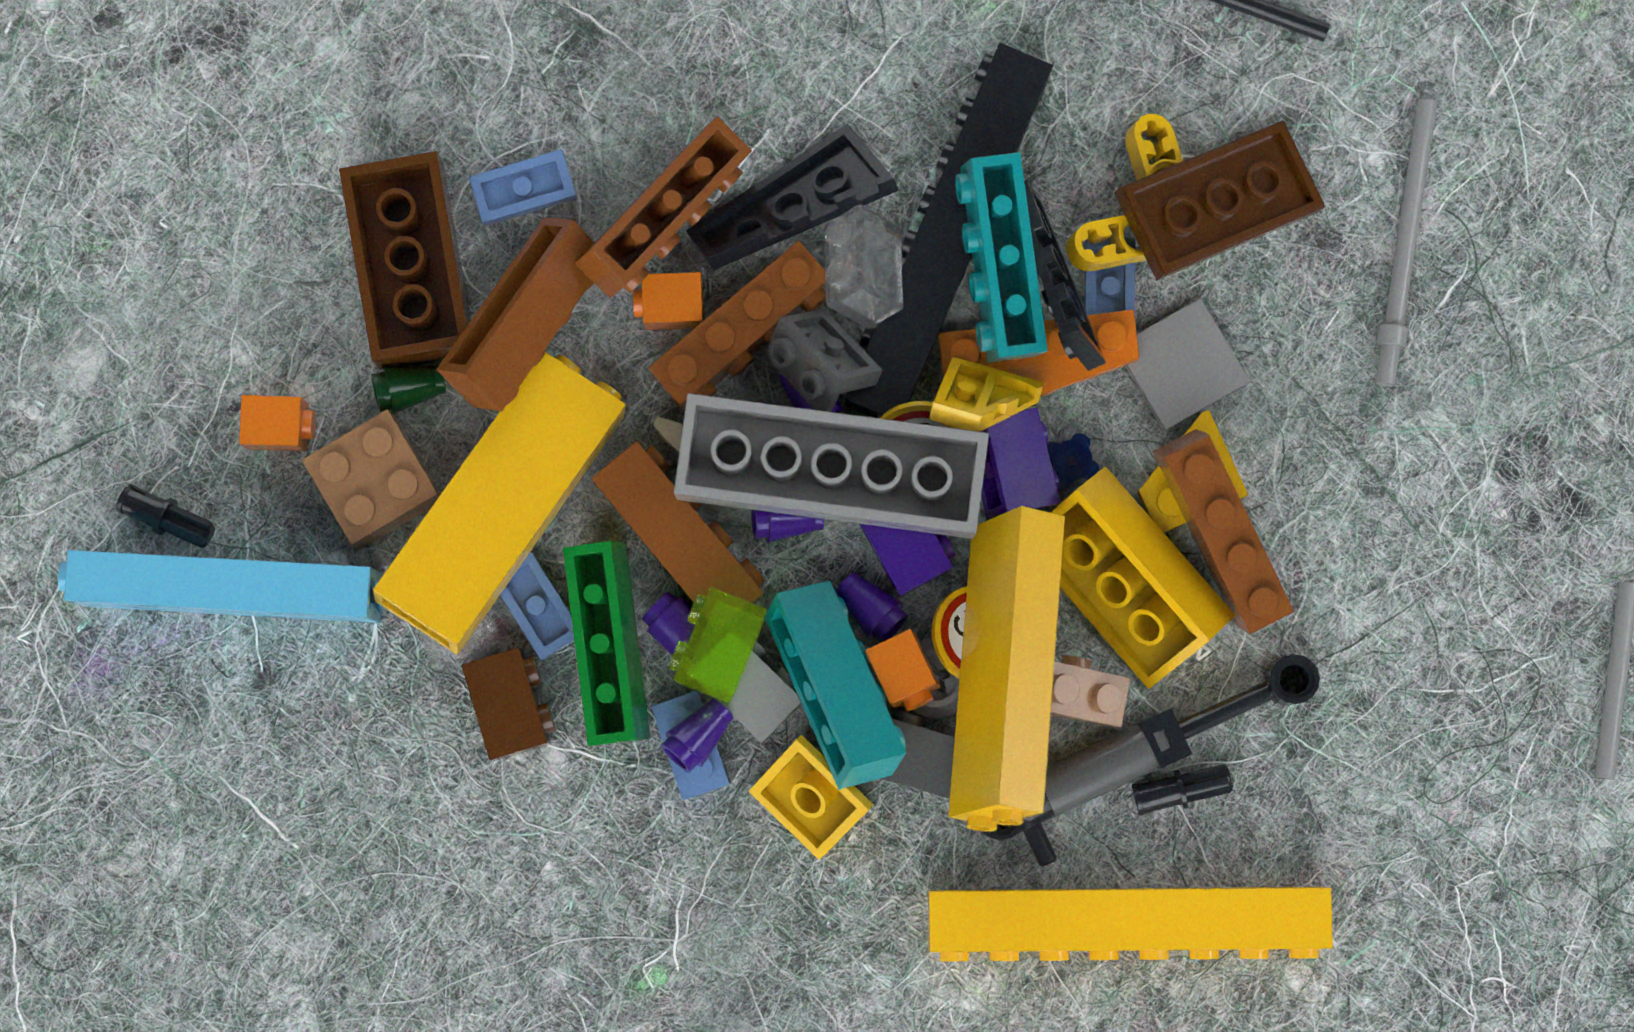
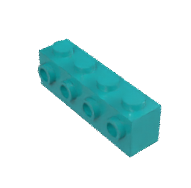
[955,152,1048,363]
[765,581,906,790]

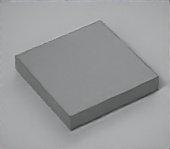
[1126,298,1250,432]

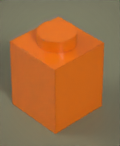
[633,272,704,330]
[239,395,316,452]
[865,629,941,711]

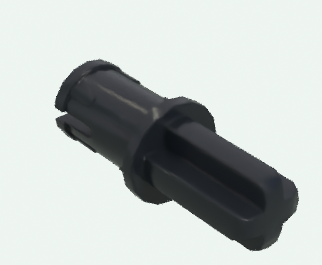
[116,484,215,548]
[1131,764,1233,816]

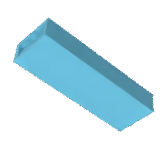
[58,550,384,623]

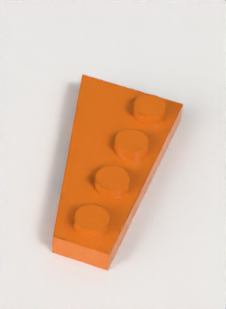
[938,310,1140,398]

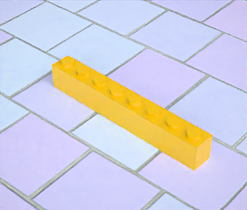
[928,886,1333,962]

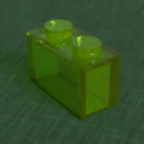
[668,587,768,705]

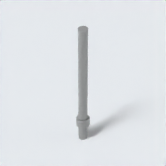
[1375,99,1437,387]

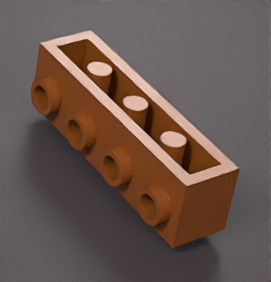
[574,116,752,298]
[648,240,831,412]

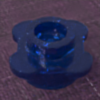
[1047,433,1099,489]

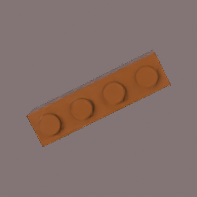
[436,217,594,411]
[1152,429,1294,634]
[591,441,765,633]

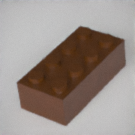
[339,151,471,370]

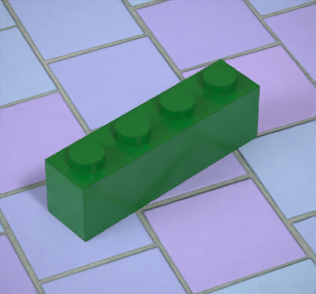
[563,541,651,746]

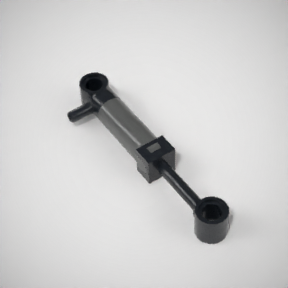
[980,654,1320,867]

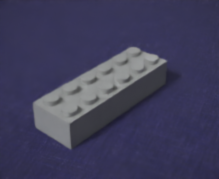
[674,394,989,539]

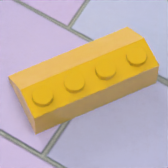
[1051,466,1236,689]

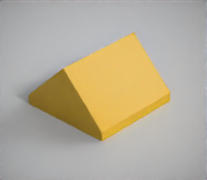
[748,735,873,860]

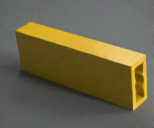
[373,352,626,655]
[948,506,1065,832]

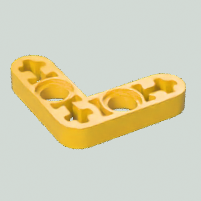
[1066,114,1183,271]

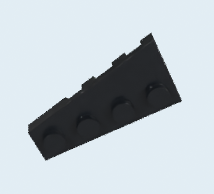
[686,124,899,270]
[1024,180,1106,371]

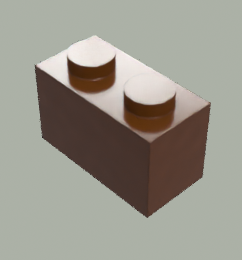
[461,647,556,761]

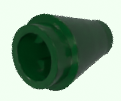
[371,365,446,414]

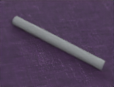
[1594,582,1634,780]

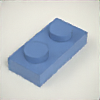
[469,149,577,226]
[1084,238,1135,316]
[500,551,574,661]
[651,690,730,800]

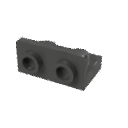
[765,308,883,412]

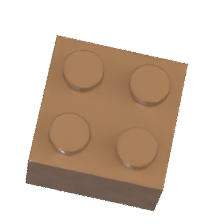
[302,409,441,550]

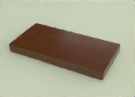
[1114,120,1326,281]

